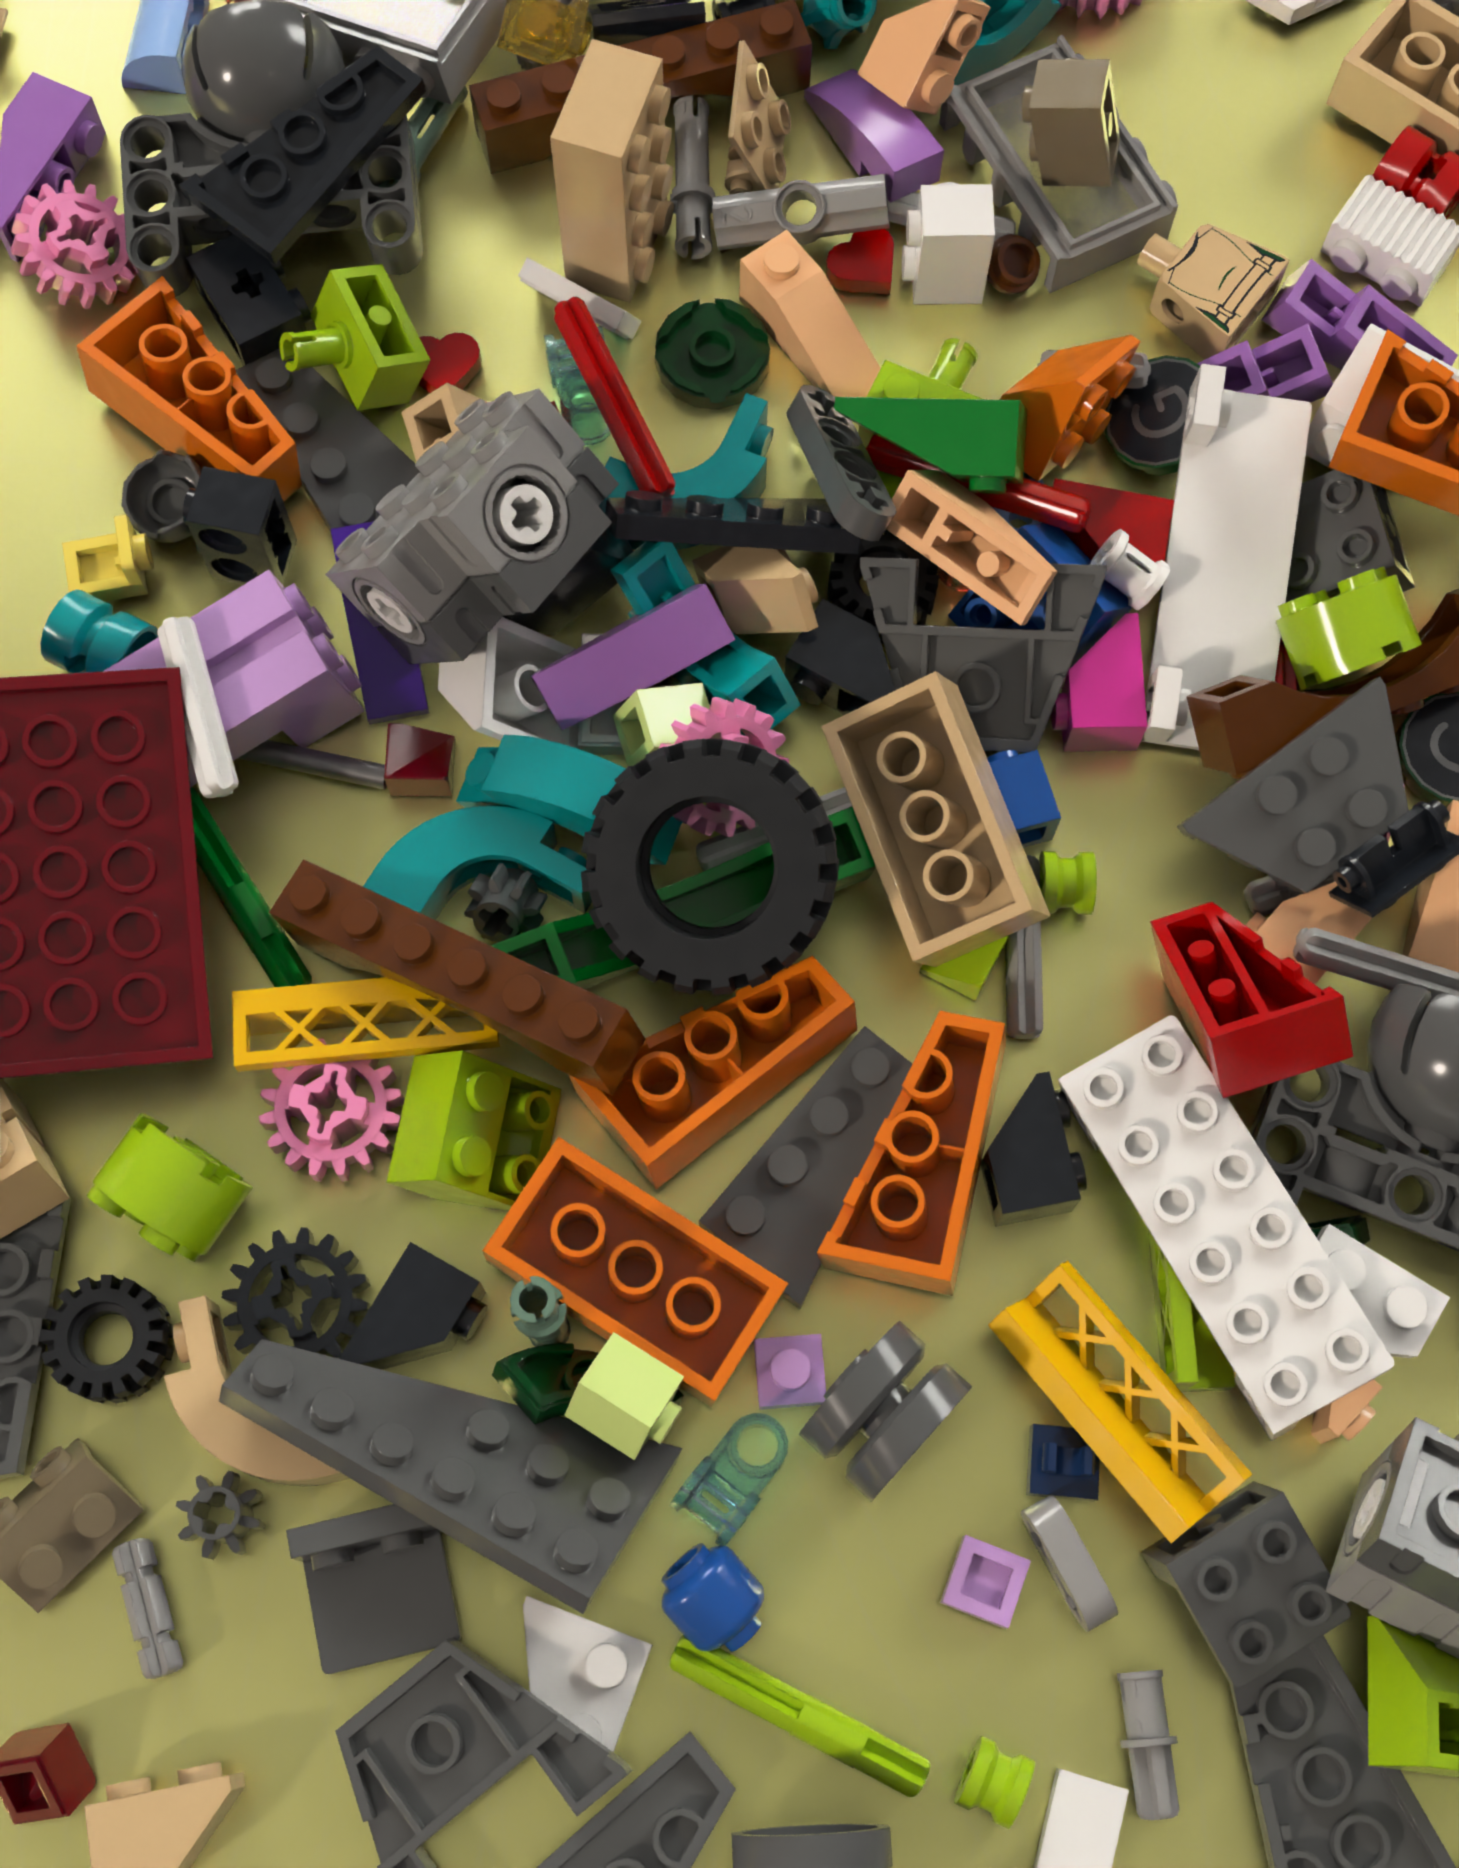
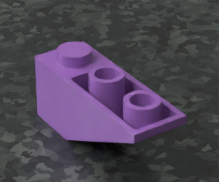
[0,72,106,262]

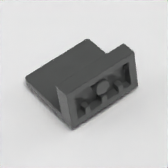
[1285,470,1415,603]
[1141,1481,1351,1688]
[286,1504,461,1674]

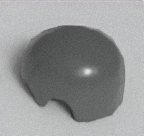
[121,449,202,543]

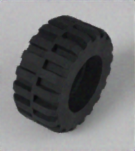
[581,739,839,995]

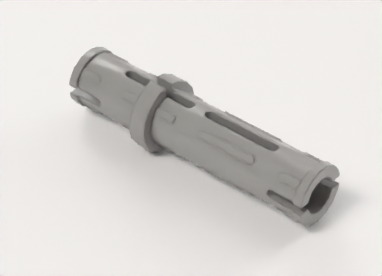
[670,96,715,259]

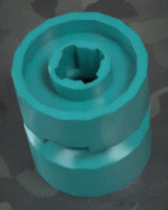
[40,589,158,673]

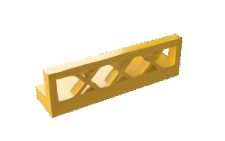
[232,977,500,1072]
[988,1261,1253,1544]

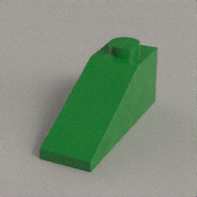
[834,397,1027,494]

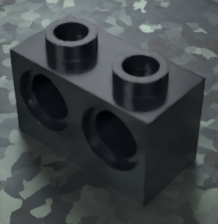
[183,466,297,585]

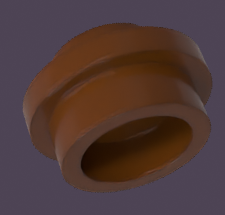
[987,234,1040,295]

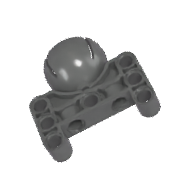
[120,0,423,297]
[1250,984,1459,1252]

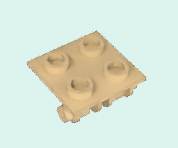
[725,40,791,195]

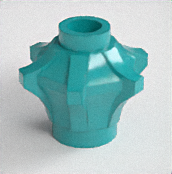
[801,0,877,49]

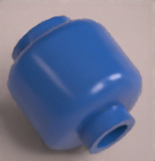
[661,1543,764,1652]

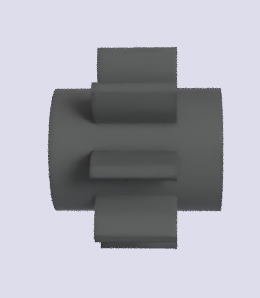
[464,863,548,942]
[176,1470,266,1560]

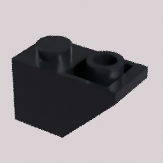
[784,599,895,715]
[981,1071,1087,1227]

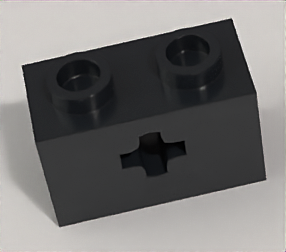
[185,234,312,366]

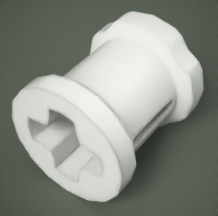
[1089,529,1170,611]

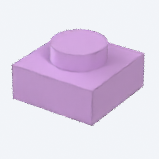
[754,1334,826,1410]
[940,1535,1031,1629]

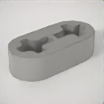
[1021,1495,1118,1632]

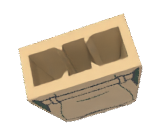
[1137,224,1290,360]

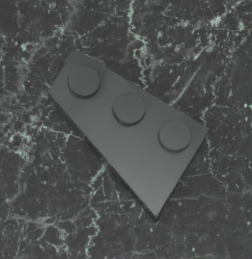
[536,1731,736,1868]

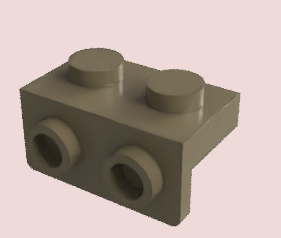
[0,1438,143,1613]

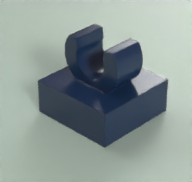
[1026,1424,1100,1502]

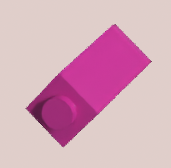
[1051,613,1148,752]

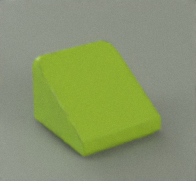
[919,936,1009,1001]

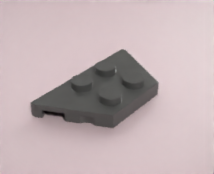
[1177,677,1409,894]

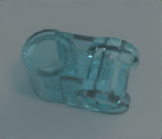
[544,326,611,445]
[669,1413,788,1546]

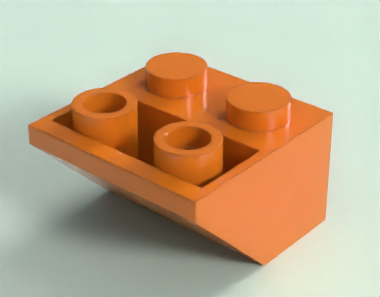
[1000,335,1141,481]

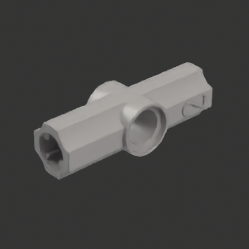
[712,174,890,250]

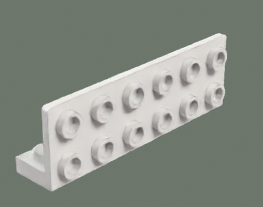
[1141,364,1312,750]
[1058,1015,1394,1441]

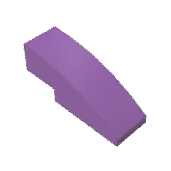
[804,69,944,203]
[1262,259,1458,370]
[1196,324,1333,403]
[530,584,736,730]

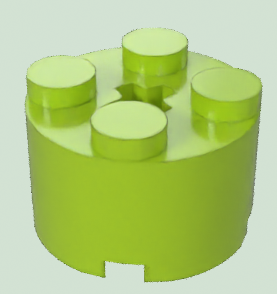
[1276,566,1422,690]
[87,1113,253,1262]

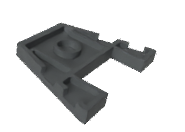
[860,557,1107,753]
[335,1637,633,1868]

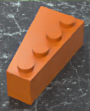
[76,276,302,502]
[1329,329,1459,516]
[569,955,857,1190]
[817,1011,1006,1296]

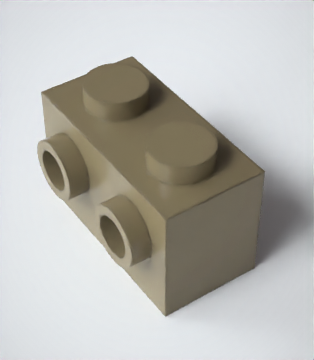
[1022,58,1120,187]

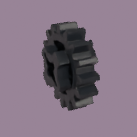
[221,1227,371,1359]

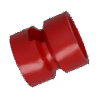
[1373,125,1459,219]

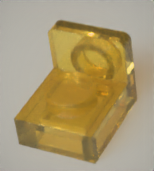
[497,0,592,65]

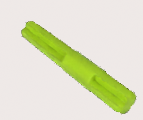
[669,1635,930,1797]

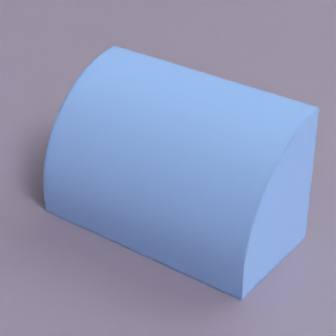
[121,0,209,94]

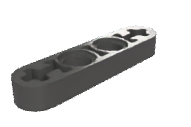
[786,385,897,541]

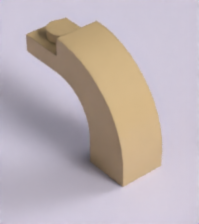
[164,1295,350,1486]

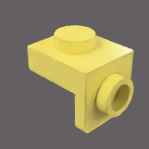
[62,514,154,602]

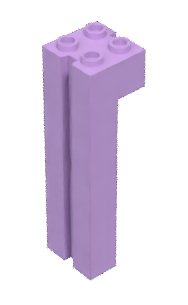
[104,569,364,787]

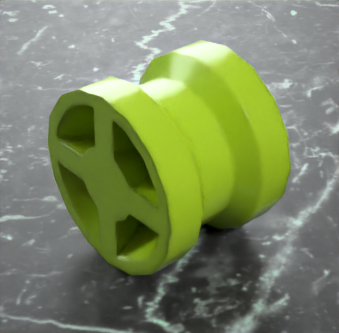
[1039,851,1097,915]
[954,1736,1035,1829]

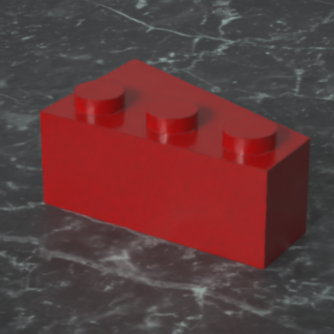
[1150,902,1354,1098]

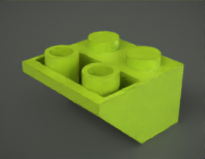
[386,1050,562,1212]
[1367,1616,1459,1778]

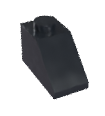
[339,1242,488,1370]

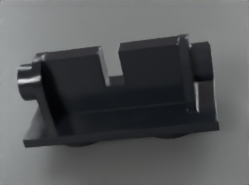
[1329,800,1459,918]

